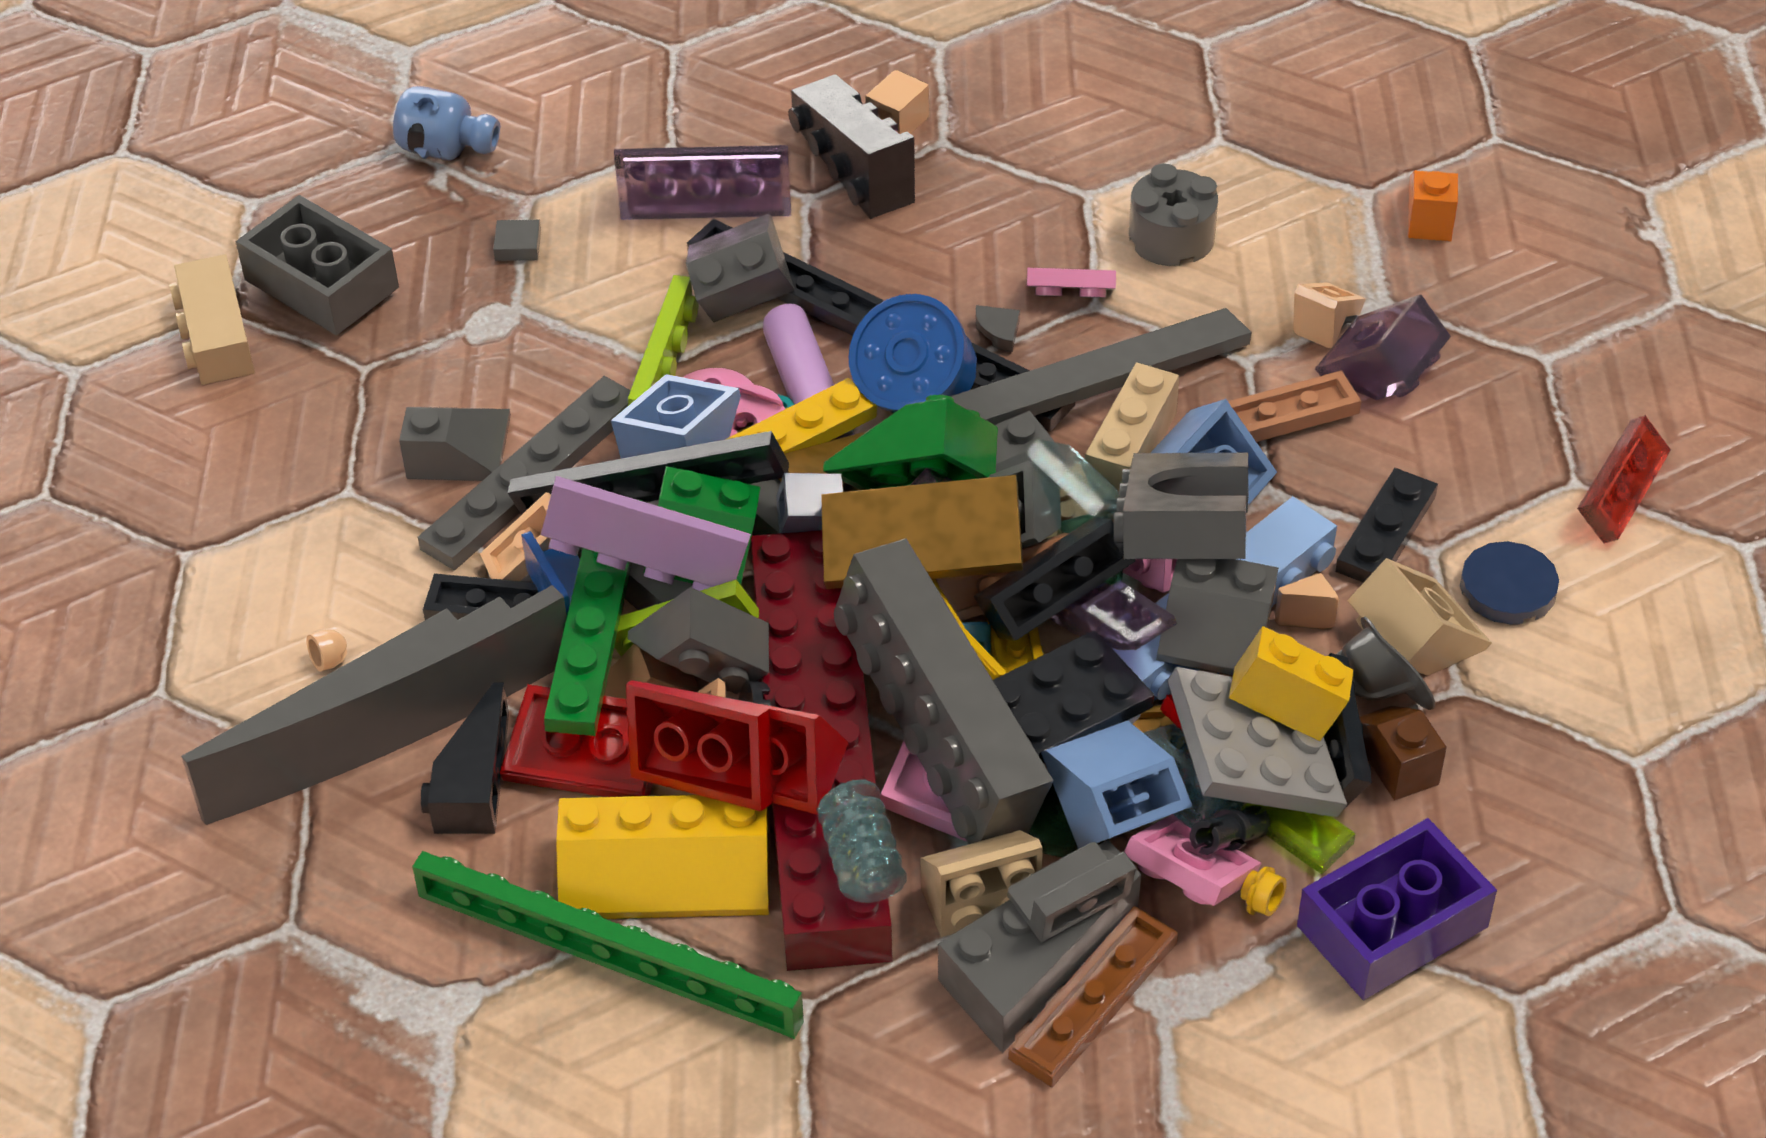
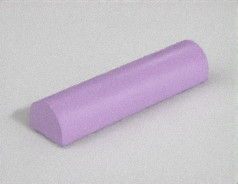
[763,304,854,441]

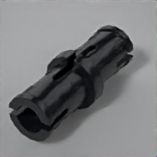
[1190,805,1271,855]

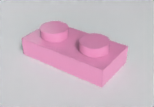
[1027,268,1116,297]

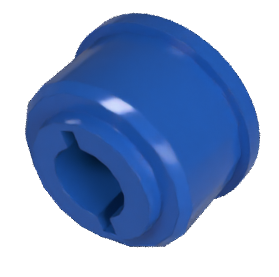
[849,294,977,414]

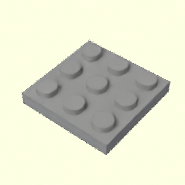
[1167,667,1347,817]

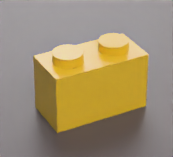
[1229,626,1353,741]

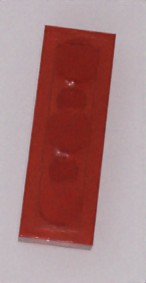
[1577,415,1671,544]

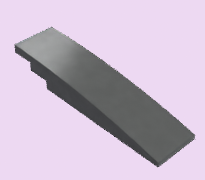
[181,585,567,825]

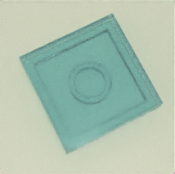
[1027,439,1119,519]

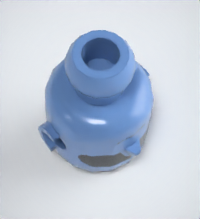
[393,86,500,161]

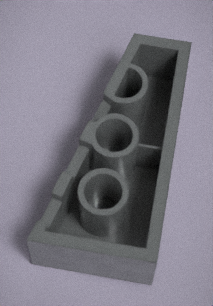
[938,840,1141,1053]

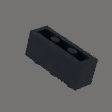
[974,518,1136,641]

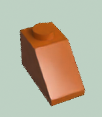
[1408,170,1458,241]

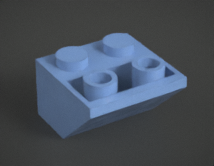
[1041,720,1192,849]

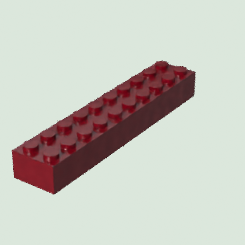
[751,530,893,971]

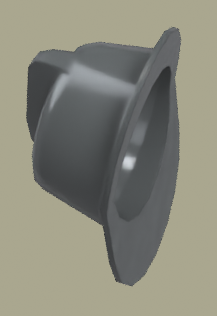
[1337,616,1435,710]

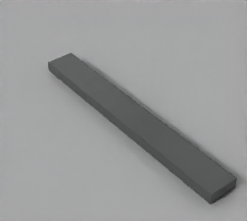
[950,308,1252,425]

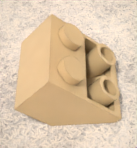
[920,830,1043,937]

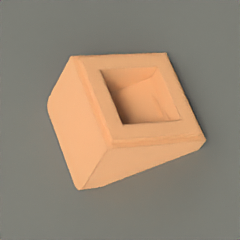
[1274,573,1339,629]

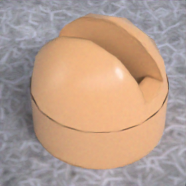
[306,630,347,672]

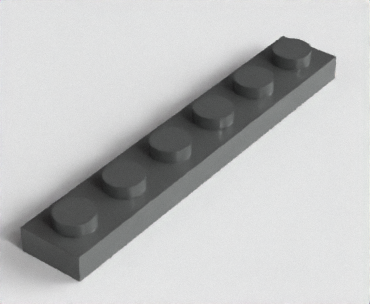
[417,376,631,571]

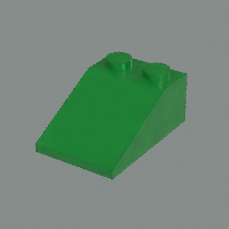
[823,395,998,490]

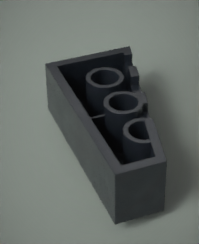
[788,74,915,219]

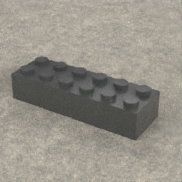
[834,538,1053,844]

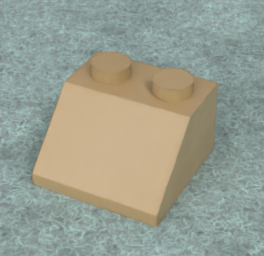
[1347,558,1492,676]

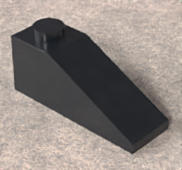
[421,682,509,834]

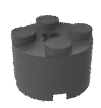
[1129,163,1218,266]

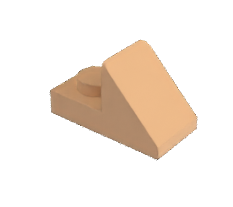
[1293,282,1366,348]
[480,492,551,581]

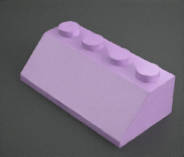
[541,476,751,591]

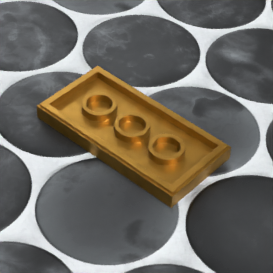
[821,475,1023,589]

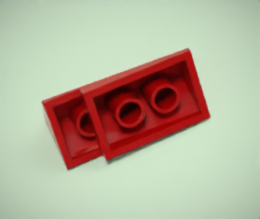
[625,680,849,814]

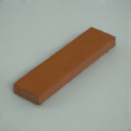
[1008,906,1178,1088]

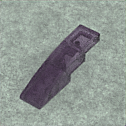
[1049,581,1177,650]

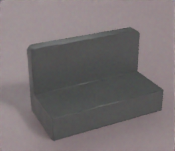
[1007,842,1136,943]

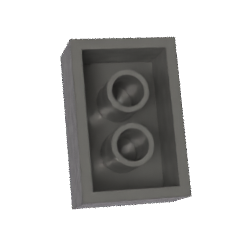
[235,195,399,336]

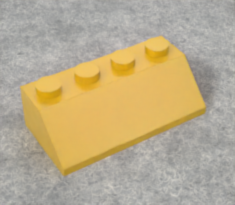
[556,795,770,919]

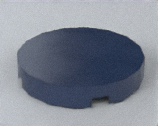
[1460,541,1559,625]

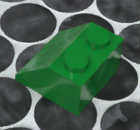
[643,466,761,585]

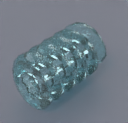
[817,780,907,902]

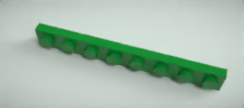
[412,851,804,1039]

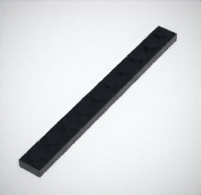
[687,218,1075,432]

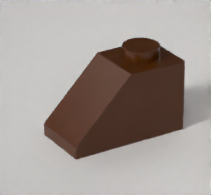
[1359,705,1447,801]

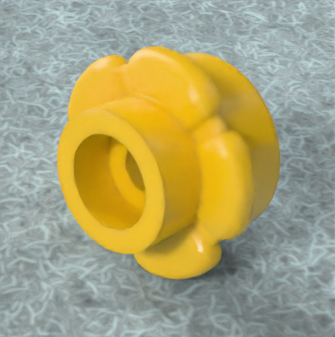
[1240,866,1287,917]

